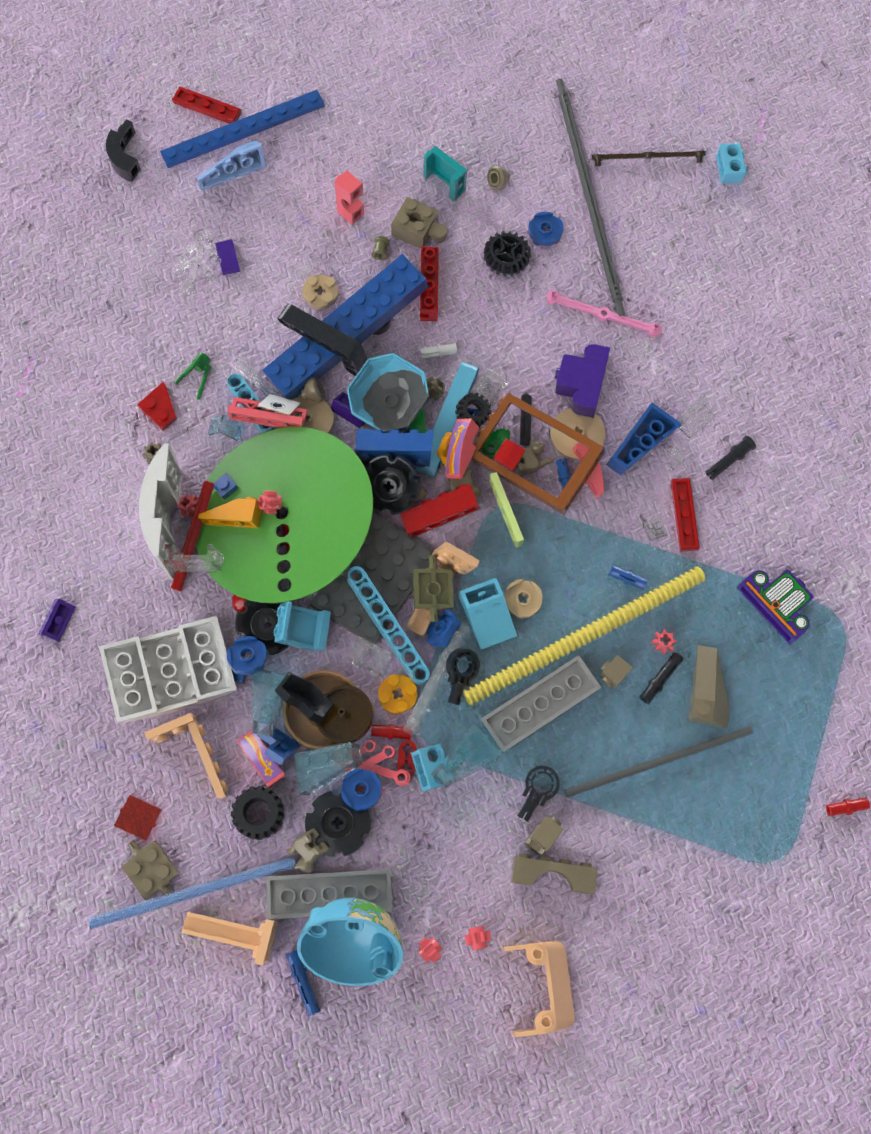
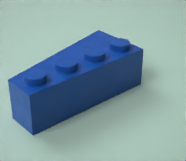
[606,403,682,476]
[355,429,434,468]

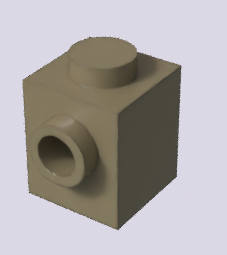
[600,655,633,689]

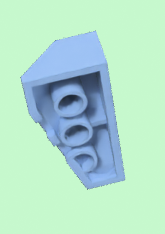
[197,140,265,190]

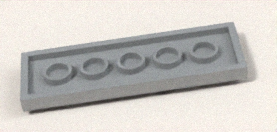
[480,655,602,754]
[266,869,393,920]

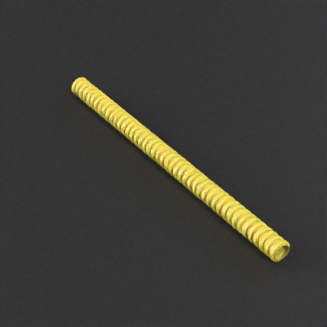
[463,566,705,706]

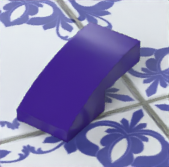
[215,239,240,275]

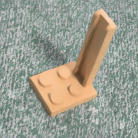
[405,542,480,637]
[144,713,229,799]
[181,911,279,965]

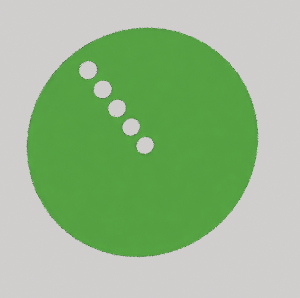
[196,427,373,603]

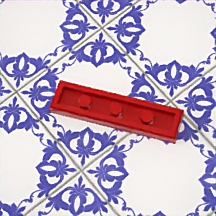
[172,86,242,124]
[670,478,700,552]

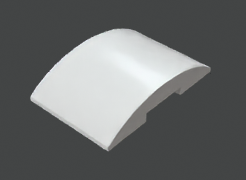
[139,443,183,580]
[99,616,237,723]

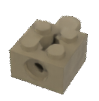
[391,197,447,249]

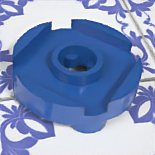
[528,212,564,246]
[425,610,461,648]
[227,636,268,675]
[341,769,382,811]

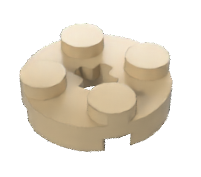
[302,275,338,310]
[504,579,543,619]

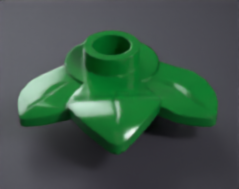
[481,428,510,459]

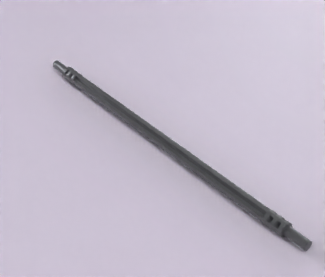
[556,79,626,316]

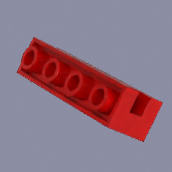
[420,247,439,321]
[400,484,481,537]

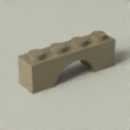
[524,816,564,856]
[510,853,597,894]

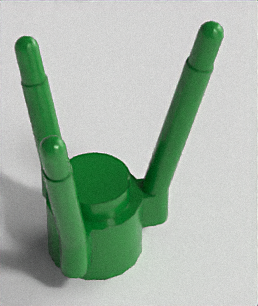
[174,352,212,400]

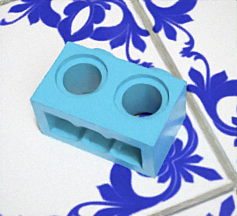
[716,143,747,184]
[411,744,452,792]

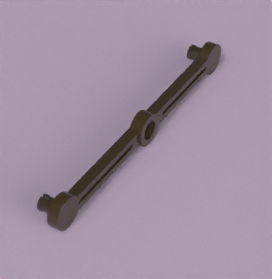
[592,151,706,167]

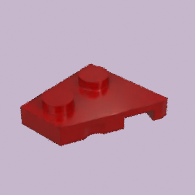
[137,382,177,431]

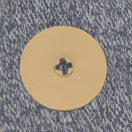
[279,396,334,434]
[550,408,606,460]

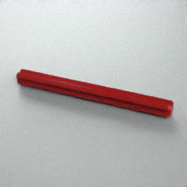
[171,481,214,591]

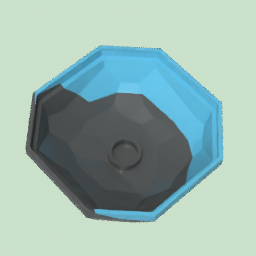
[347,353,430,433]

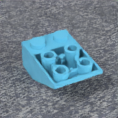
[459,578,517,650]

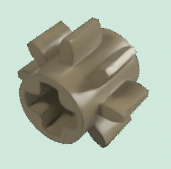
[426,376,445,401]
[142,442,162,465]

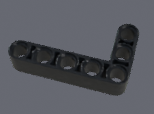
[277,303,368,376]

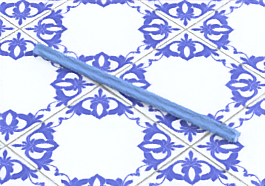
[88,856,296,930]

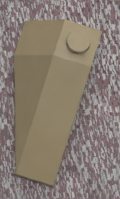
[687,645,730,729]

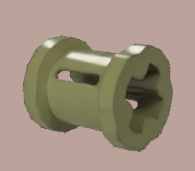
[371,236,390,260]

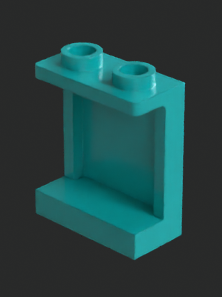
[423,146,467,202]

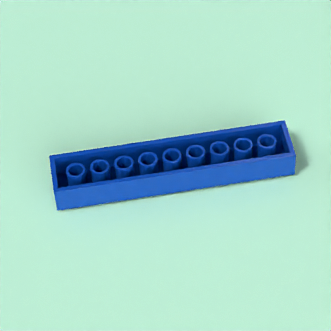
[262,254,428,400]

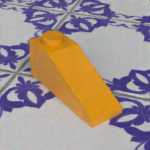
[198,497,262,528]

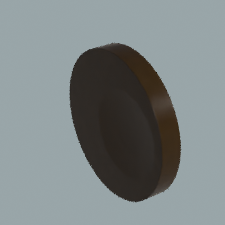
[316,685,374,744]

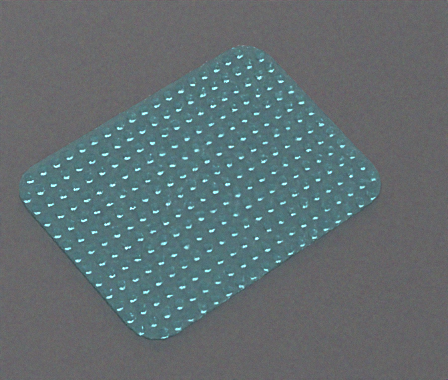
[414,503,846,863]

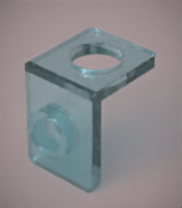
[208,414,243,441]

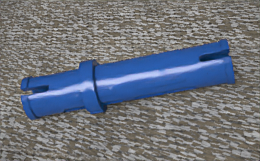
[285,950,321,1016]

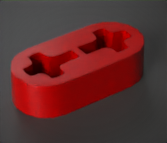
[397,740,417,779]

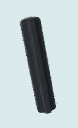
[520,394,532,446]

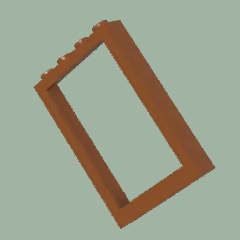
[471,393,605,515]

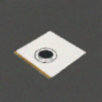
[258,394,300,415]

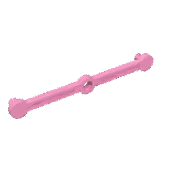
[546,290,662,337]

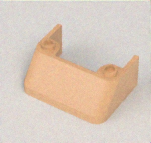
[502,941,575,1037]

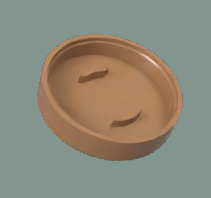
[283,670,356,752]

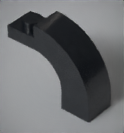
[106,119,141,183]

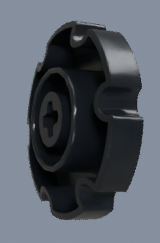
[365,453,422,515]
[235,600,289,655]
[305,791,371,857]

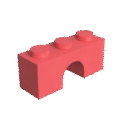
[334,170,364,225]

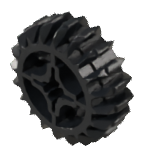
[483,231,531,277]

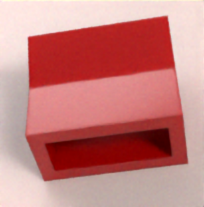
[493,439,526,471]

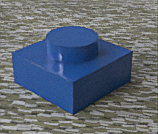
[214,472,239,500]

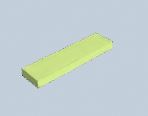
[489,472,524,548]

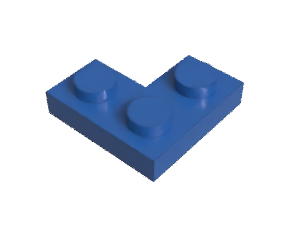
[257,723,301,765]

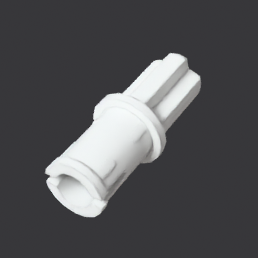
[421,343,457,359]

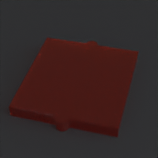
[114,795,162,841]

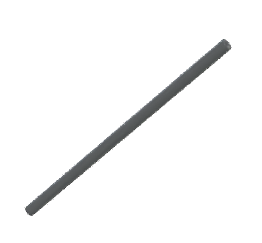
[564,726,753,798]

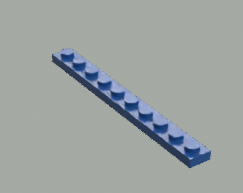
[160,90,325,168]

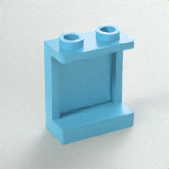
[274,601,331,652]

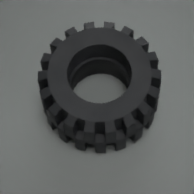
[231,786,285,840]

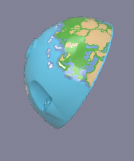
[297,898,403,986]

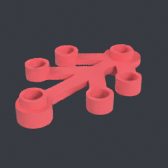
[336,740,411,795]

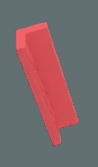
[227,397,307,428]

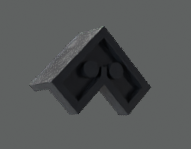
[275,672,334,724]

